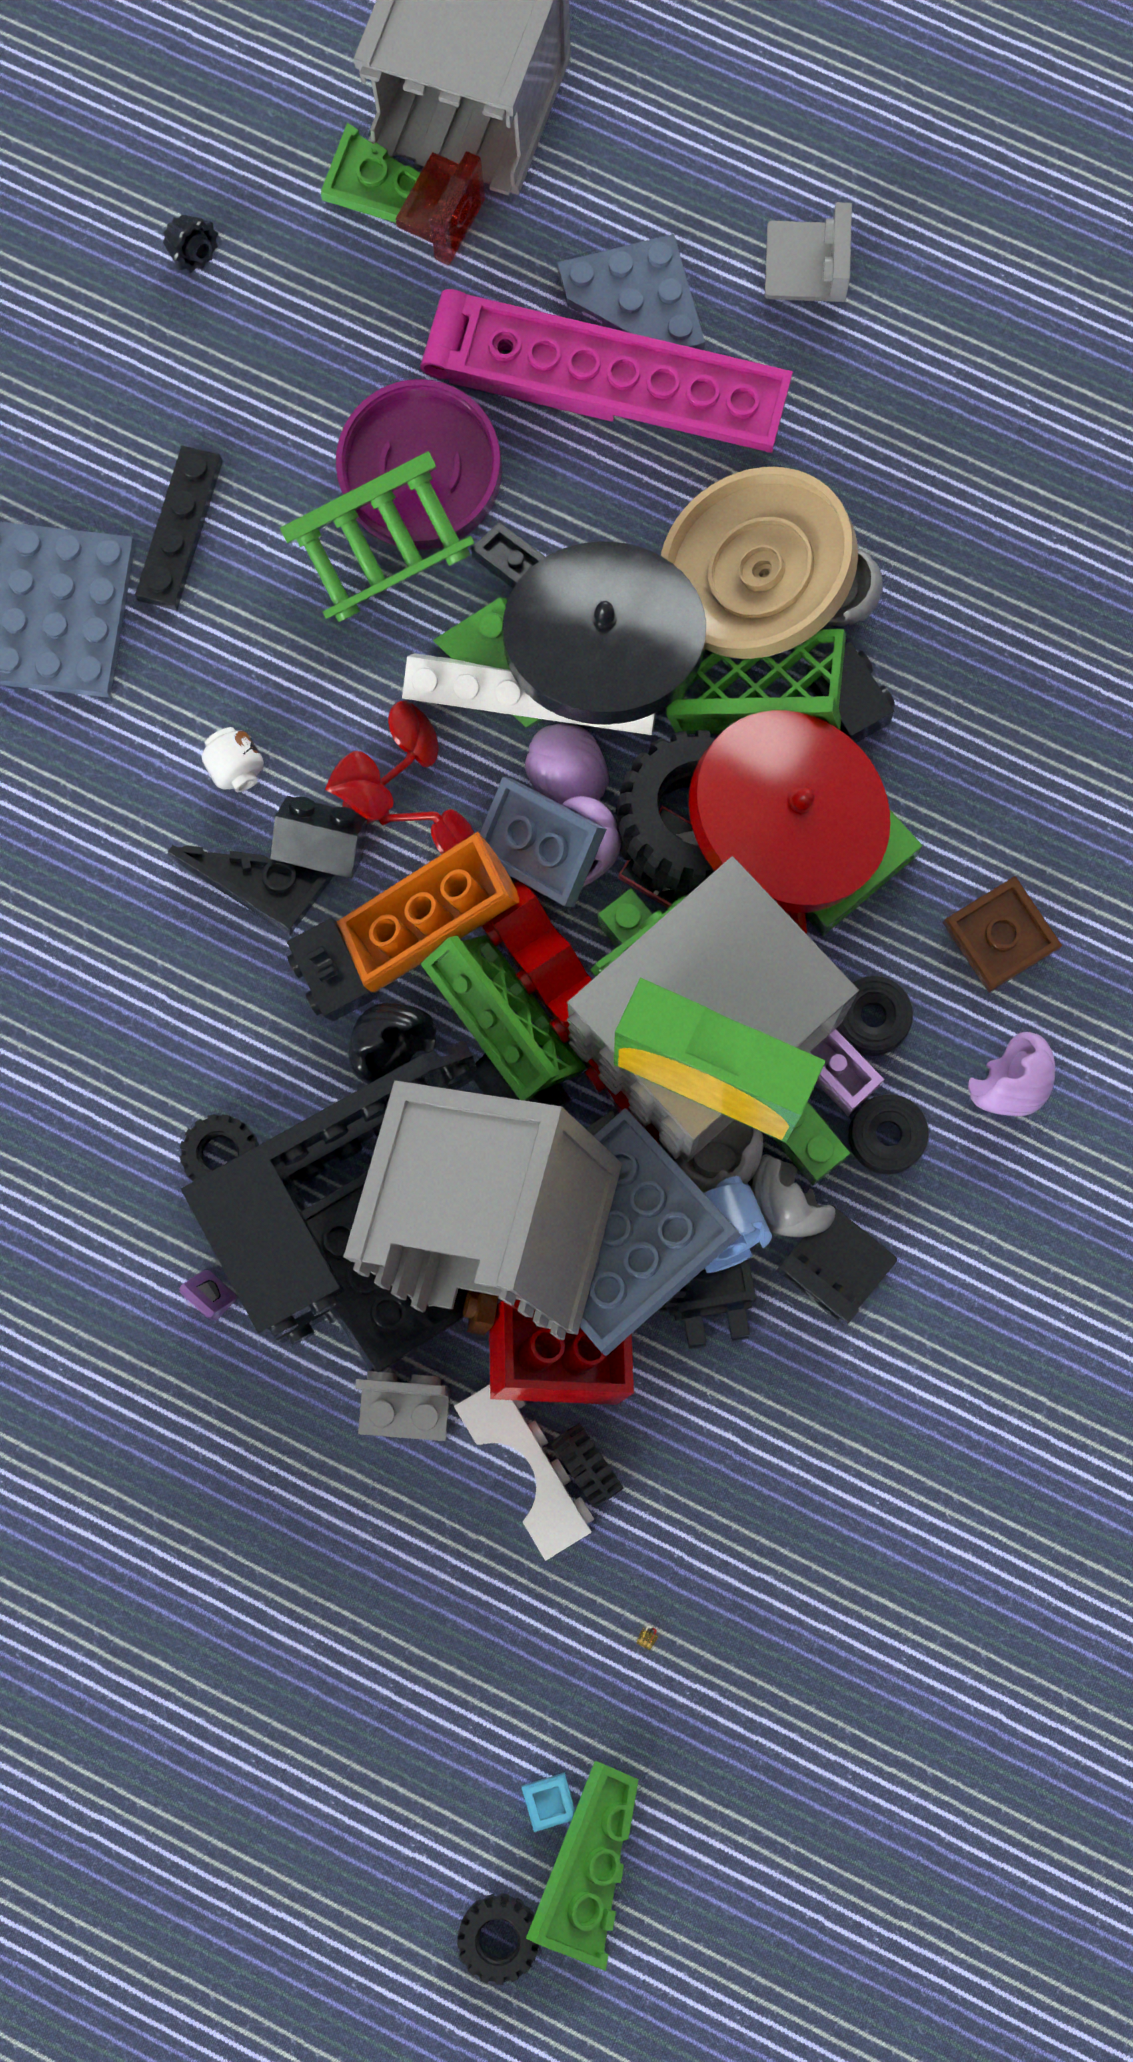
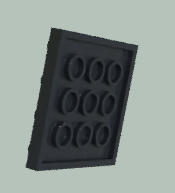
[302,1172,471,1372]

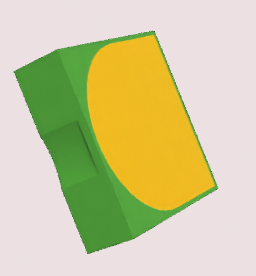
[614,977,826,1143]

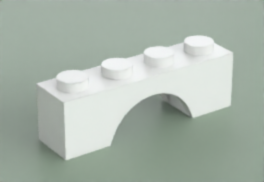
[454,1384,594,1561]

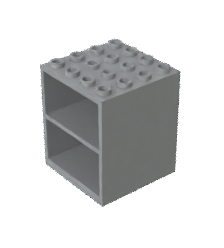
[567,856,859,1163]

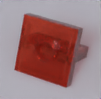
[395,151,485,265]

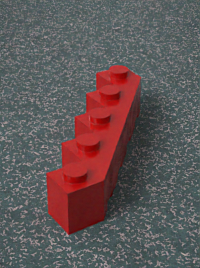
[481,880,660,1145]

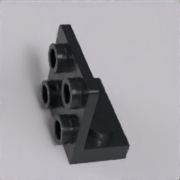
[776,1205,897,1327]

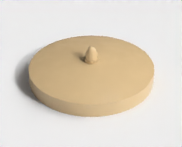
[661,467,858,659]

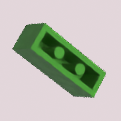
[805,810,923,936]

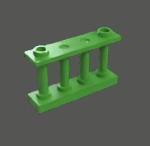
[280,451,475,623]

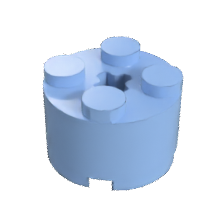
[704,1176,772,1273]

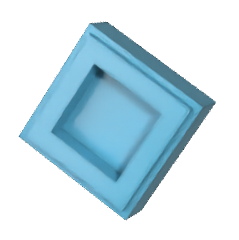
[522,1772,575,1832]

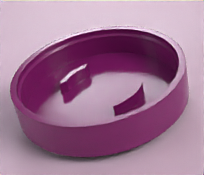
[336,379,502,550]

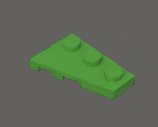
[321,122,448,235]
[432,597,544,727]

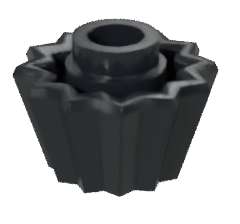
[163,215,219,273]

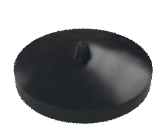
[503,541,706,725]

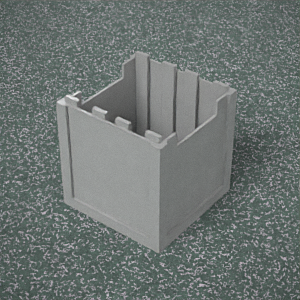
[354,0,571,196]
[344,1080,622,1340]

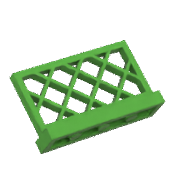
[666,629,846,734]
[420,935,587,1101]

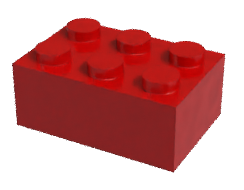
[489,1300,634,1405]

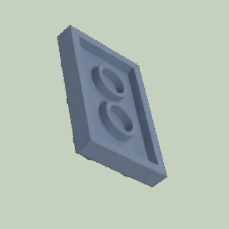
[480,777,607,907]

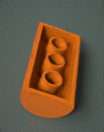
[336,832,519,993]

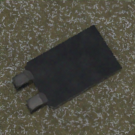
[668,1259,756,1349]

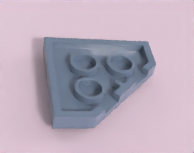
[557,234,705,350]

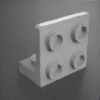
[765,202,852,302]
[355,1371,451,1441]

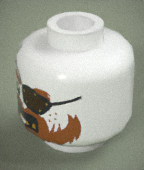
[202,727,264,792]

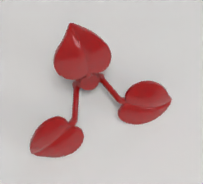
[325,700,475,855]

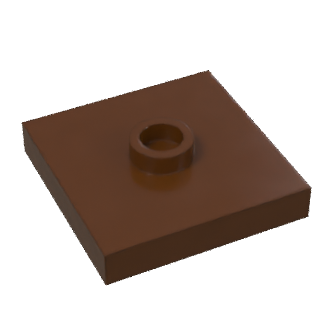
[942,876,1062,993]

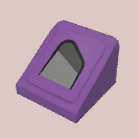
[179,1270,237,1320]

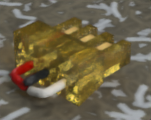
[636,1626,658,1650]

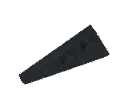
[168,845,335,935]

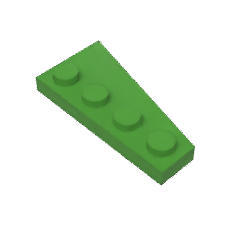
[526,1761,639,1971]

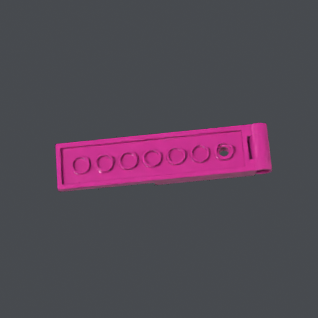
[420,289,793,453]

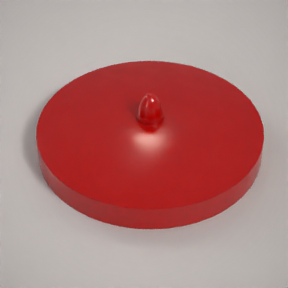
[689,710,891,913]

